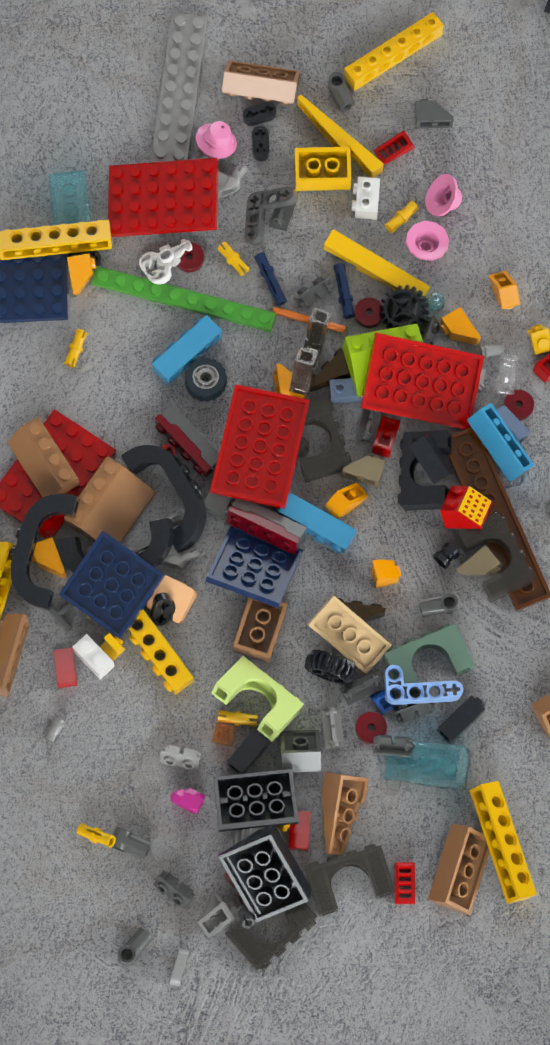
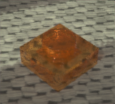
[212,722,236,747]

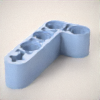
[384,665,463,705]

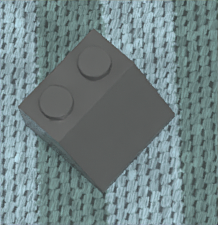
[280,730,321,773]

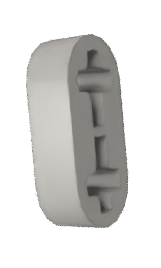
[169,948,190,987]

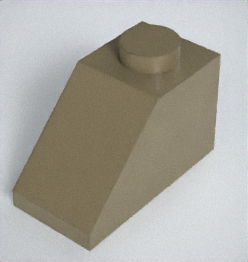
[342,455,385,487]
[456,545,503,577]

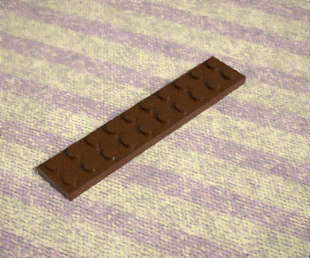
[447,427,550,612]

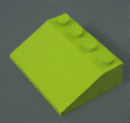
[342,324,423,397]

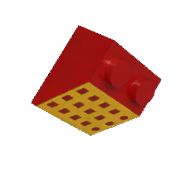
[440,485,492,529]

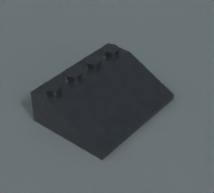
[213,769,299,832]
[218,823,312,923]

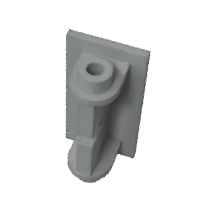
[321,708,345,750]
[160,744,201,770]

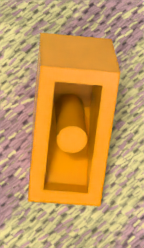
[67,254,96,296]
[488,271,520,309]
[440,307,481,345]
[273,364,305,398]
[324,482,369,519]
[32,537,66,578]
[371,560,401,589]

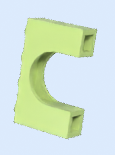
[211,656,304,742]

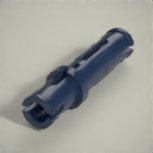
[254,252,287,306]
[333,263,355,319]

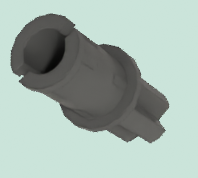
[233,894,255,928]

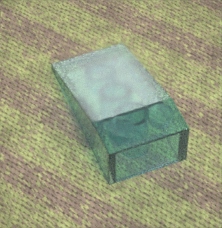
[48,170,93,239]
[384,741,471,790]

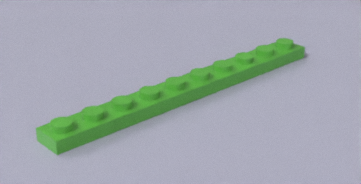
[91,266,276,332]

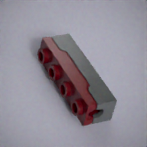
[155,404,219,477]
[226,499,307,554]

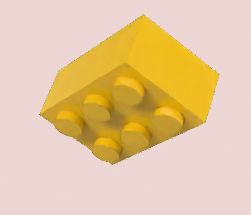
[294,147,351,191]

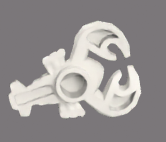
[139,238,192,285]

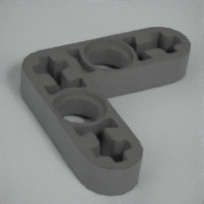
[245,187,298,245]

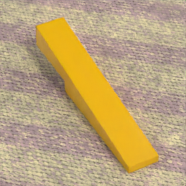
[297,95,384,178]
[324,229,430,298]

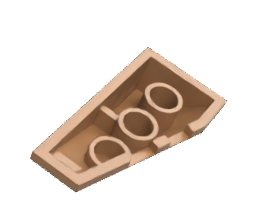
[321,772,369,855]

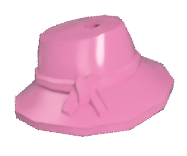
[195,121,237,159]
[425,174,462,216]
[405,221,449,261]

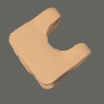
[147,575,197,624]

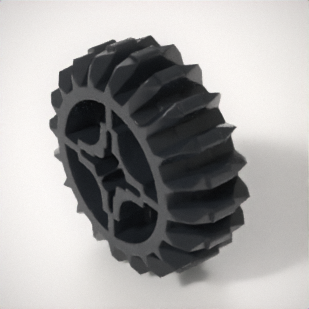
[379,285,429,329]
[304,649,357,685]

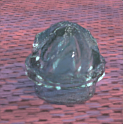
[426,291,445,311]

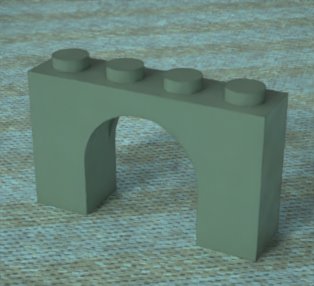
[383,623,475,696]

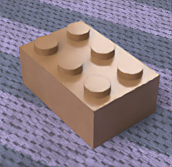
[233,598,288,663]

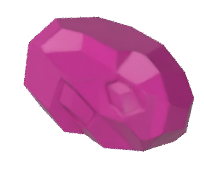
[170,788,206,815]

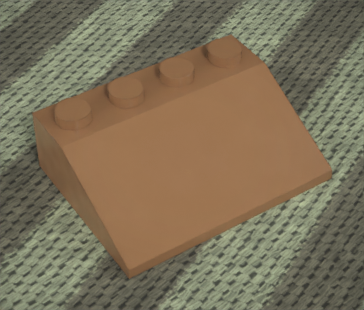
[64,456,156,543]

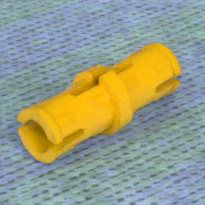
[384,200,419,233]
[217,241,249,276]
[64,329,88,368]
[217,709,258,727]
[77,823,116,848]

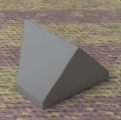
[198,889,235,939]

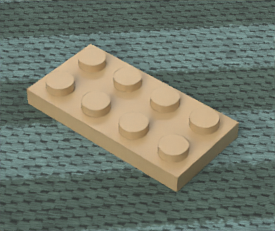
[308,595,392,674]

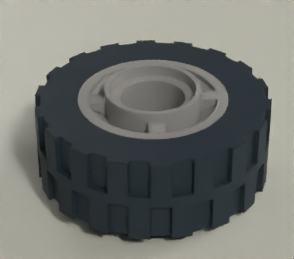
[185,358,227,402]

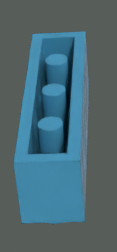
[152,315,223,385]
[467,403,535,482]
[279,493,357,554]

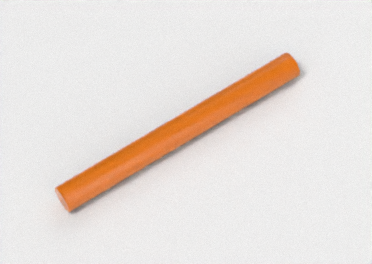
[273,306,346,333]

